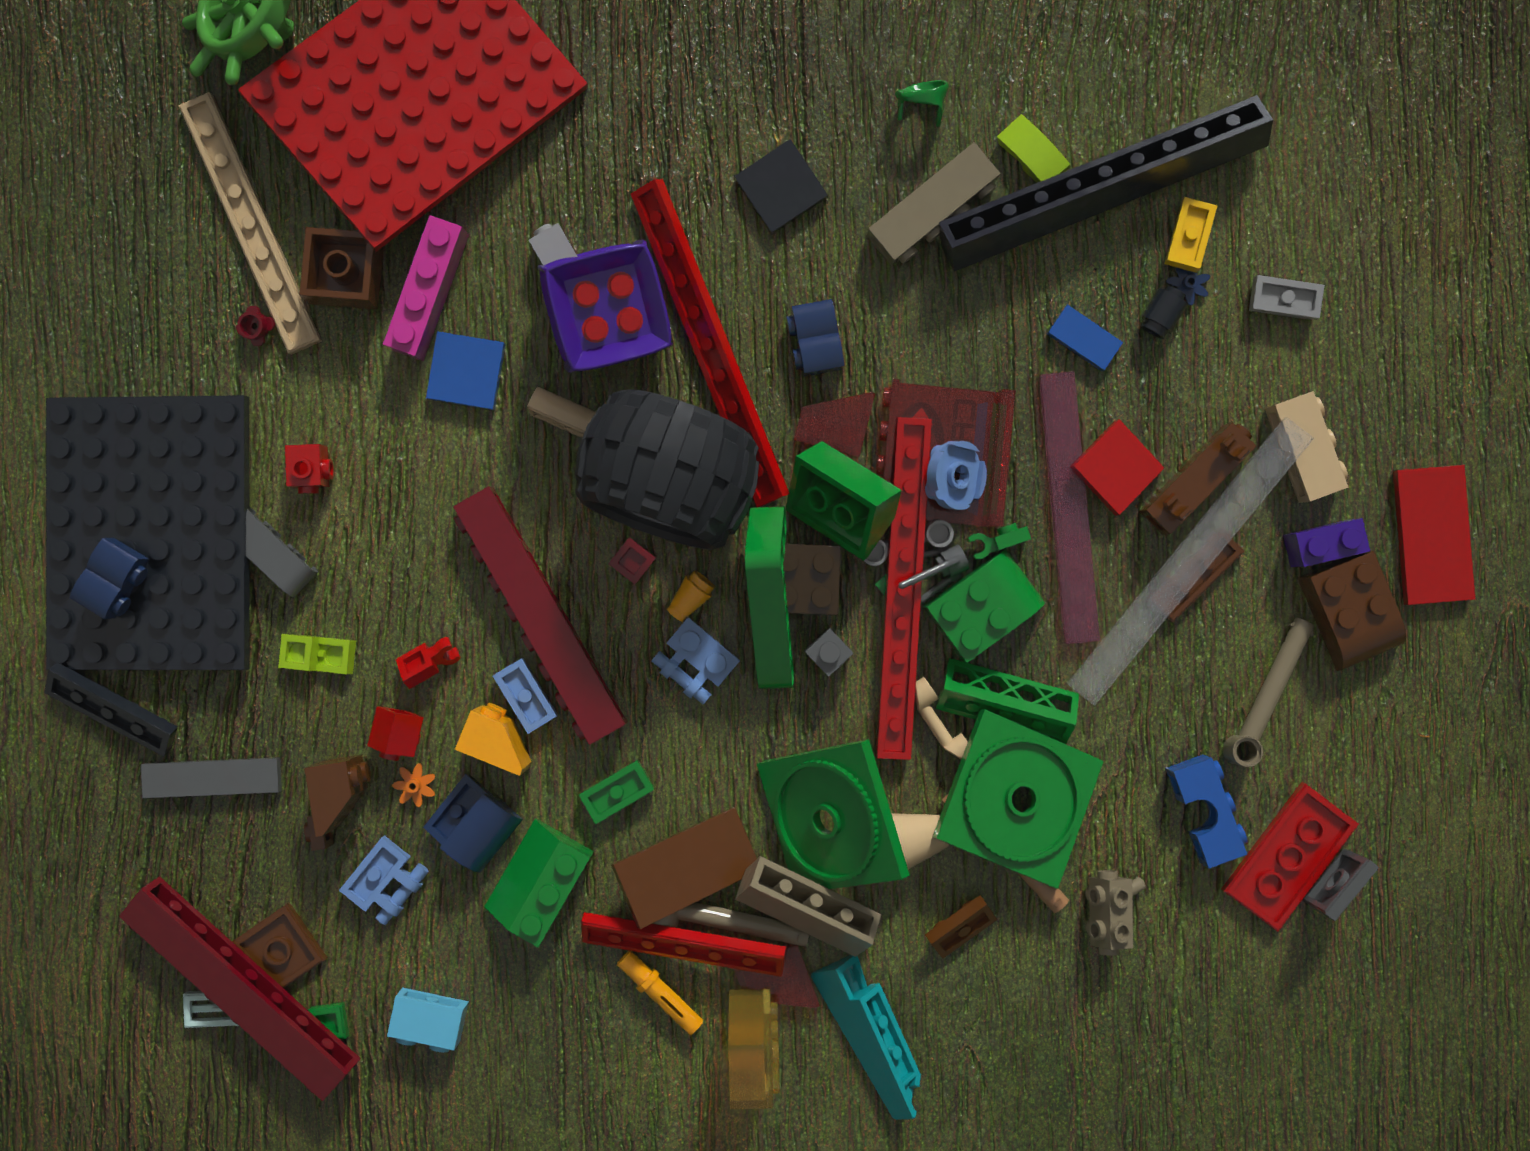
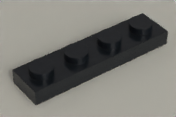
[44,662,178,757]

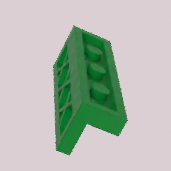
[935,658,1079,744]

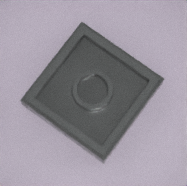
[1302,849,1379,921]

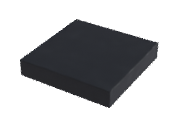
[734,139,828,235]

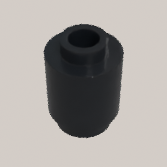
[1140,286,1188,339]

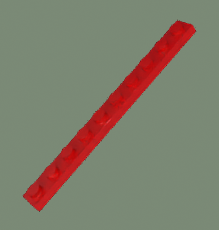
[631,178,790,507]
[876,417,932,760]

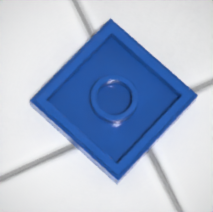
[426,331,506,410]

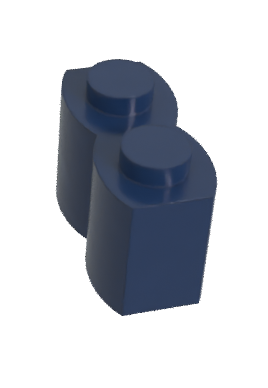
[786,299,845,377]
[70,538,149,619]

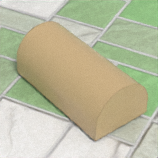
[527,387,596,438]

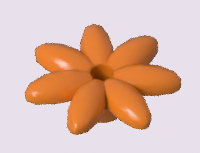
[392,763,435,807]

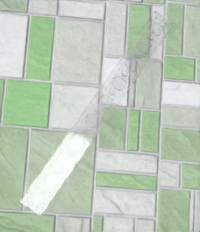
[1067,417,1314,706]

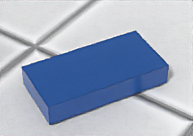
[1047,304,1123,371]

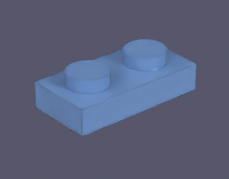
[493,658,558,734]

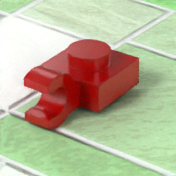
[395,637,461,689]

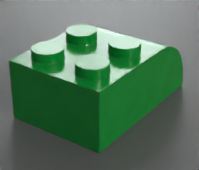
[923,548,1045,663]

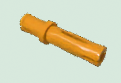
[617,950,703,1036]

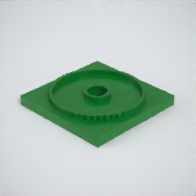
[932,709,1104,889]
[757,739,910,889]

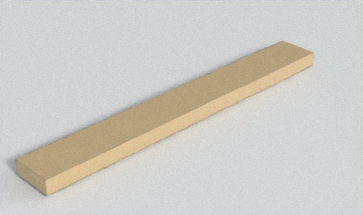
[178,92,322,355]

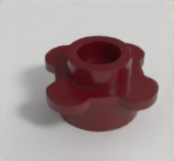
[236,306,275,346]

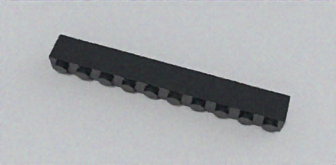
[939,95,1273,272]

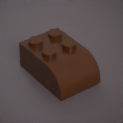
[1297,551,1406,671]

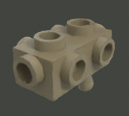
[1085,870,1146,956]

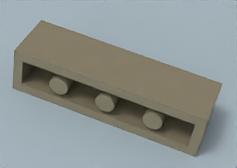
[866,142,1000,266]
[735,856,882,957]

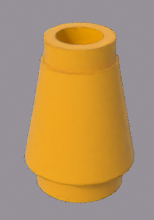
[667,570,715,622]

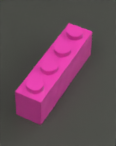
[383,215,469,361]

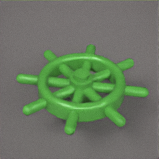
[182,0,294,85]

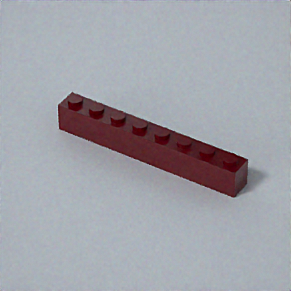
[453,486,628,745]
[119,876,361,1101]

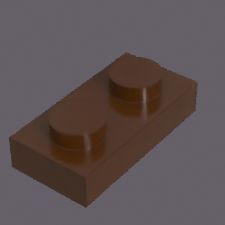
[925,895,998,959]

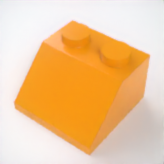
[455,703,532,776]

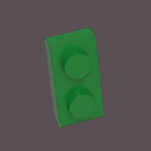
[579,759,655,824]

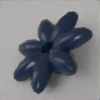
[1166,267,1210,306]

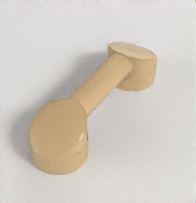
[915,677,968,759]

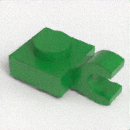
[967,523,1031,559]

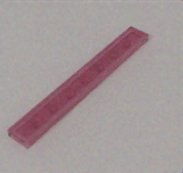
[1039,371,1100,644]

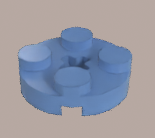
[925,441,987,510]

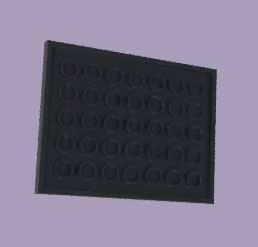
[46,395,250,670]

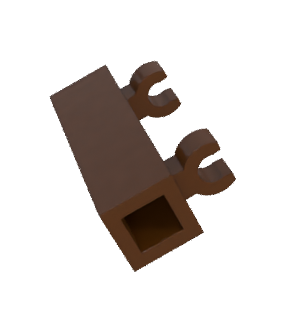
[1139,422,1256,535]

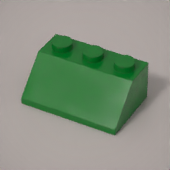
[786,441,902,561]
[484,818,594,948]

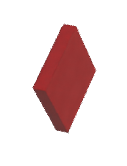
[1070,419,1164,516]

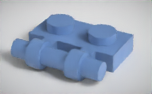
[651,617,740,704]
[339,835,429,925]

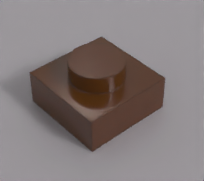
[304,815,334,851]

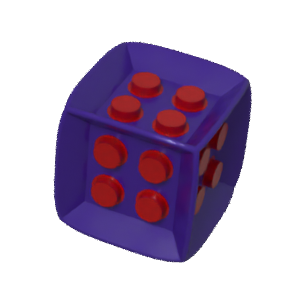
[537,240,672,373]

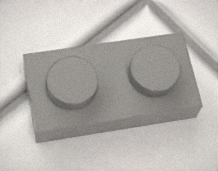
[1249,275,1325,320]

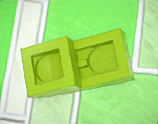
[997,114,1071,183]
[278,634,356,675]

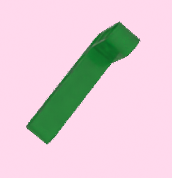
[745,506,794,689]

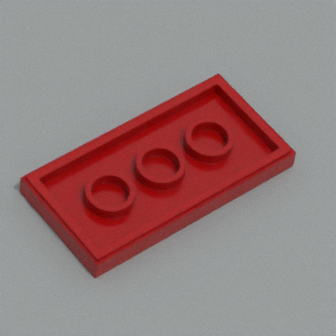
[1393,465,1476,605]
[1221,782,1359,932]

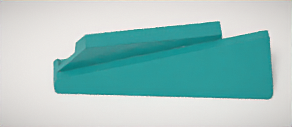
[811,955,921,1120]

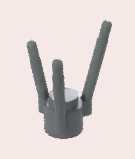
[898,545,969,605]

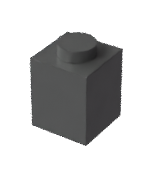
[804,627,853,677]

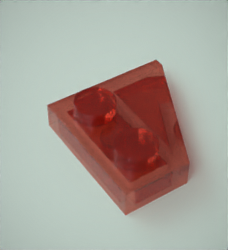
[734,944,820,1008]

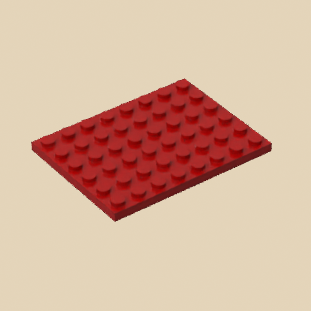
[238,0,588,252]

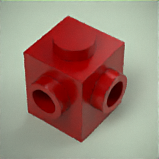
[285,444,334,494]
[367,706,424,761]

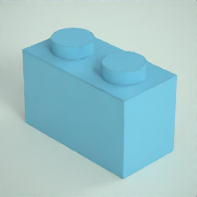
[387,988,469,1053]

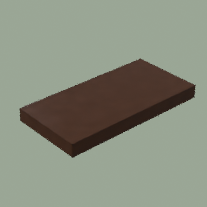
[611,807,757,929]

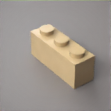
[1265,391,1349,503]

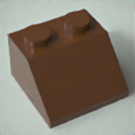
[304,754,371,838]

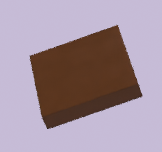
[232,902,328,988]

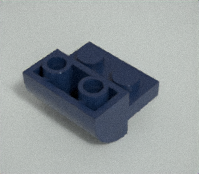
[423,774,523,873]

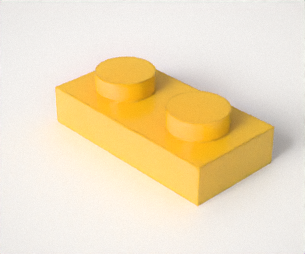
[1164,197,1217,273]

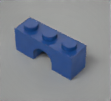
[1165,754,1248,868]

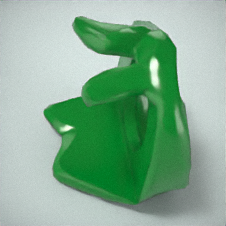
[895,80,949,127]

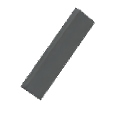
[141,757,282,798]

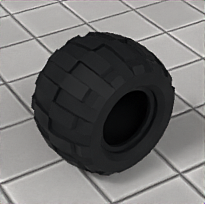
[575,389,759,550]

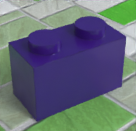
[1283,518,1371,567]

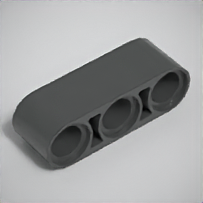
[246,507,318,597]

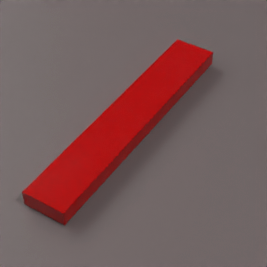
[581,912,786,977]

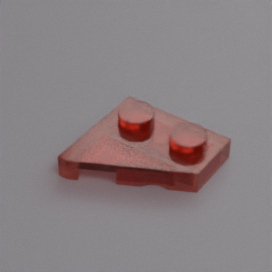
[794,392,876,457]

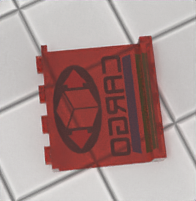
[876,379,1016,528]

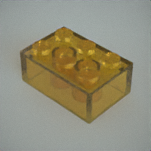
[728,989,780,1109]

